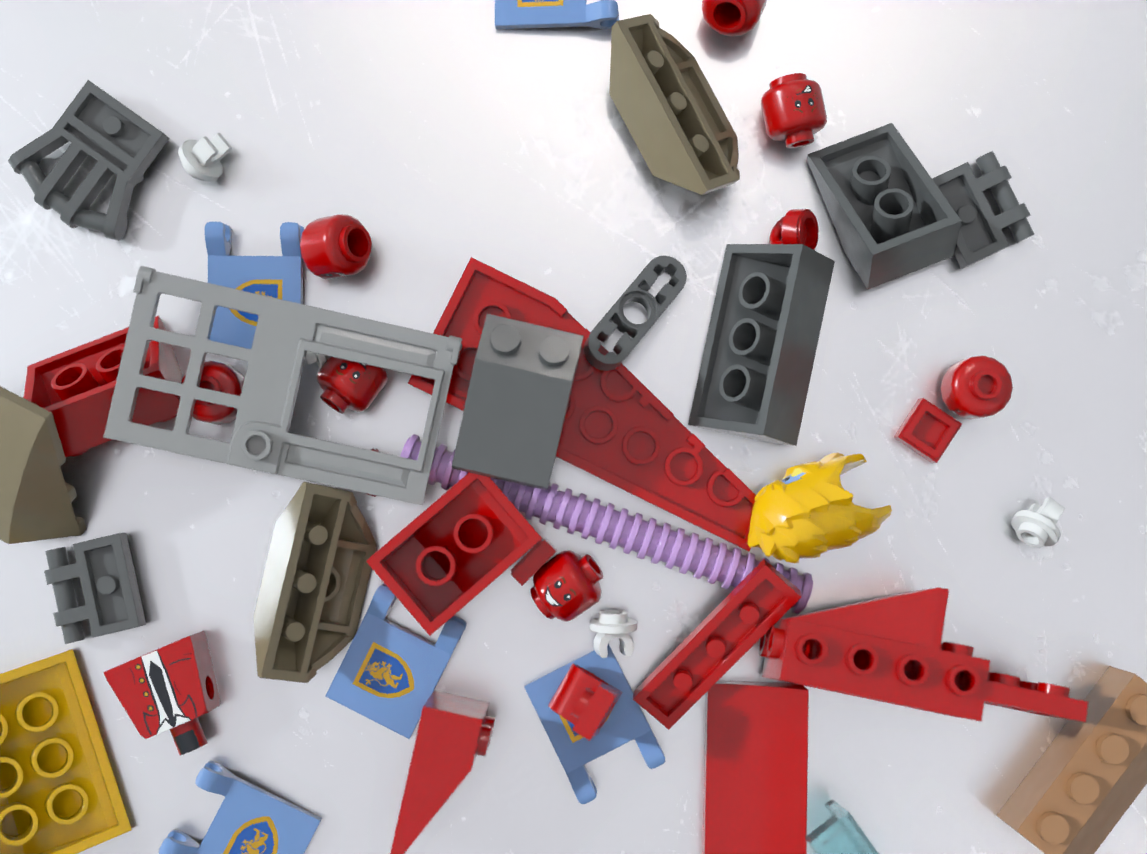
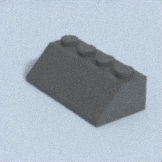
[688,244,835,446]

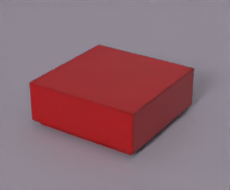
[893,398,962,463]
[510,538,557,586]

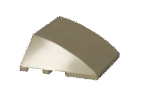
[0,386,87,544]

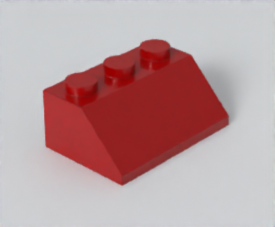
[23,315,183,458]

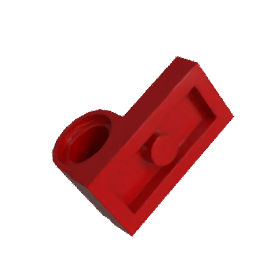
[548,663,623,741]

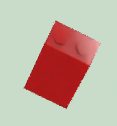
[366,472,542,636]
[390,690,495,854]

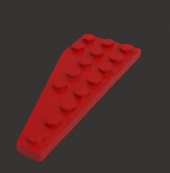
[408,257,756,551]

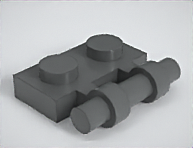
[932,151,1034,269]
[44,533,146,644]

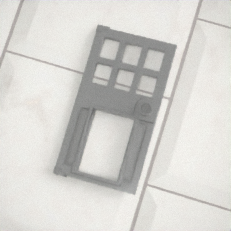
[104,266,462,505]

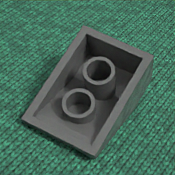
[807,123,962,289]
[452,313,583,491]

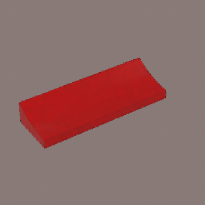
[703,681,809,854]

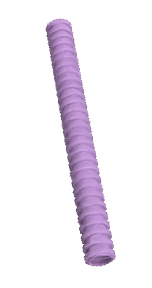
[400,434,813,614]

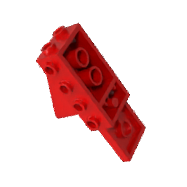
[759,587,1088,722]

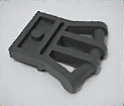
[8,80,169,241]

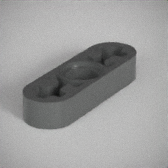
[584,256,687,371]

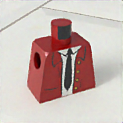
[103,631,220,755]

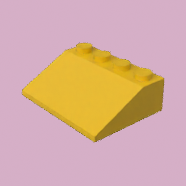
[0,649,132,854]

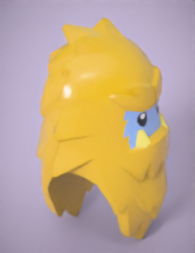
[747,452,892,564]

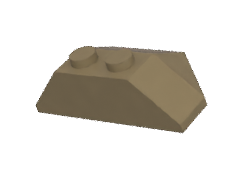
[609,14,740,195]
[253,482,377,683]

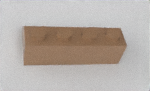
[996,666,1147,854]

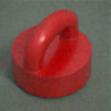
[769,208,819,250]

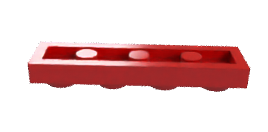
[633,559,802,730]

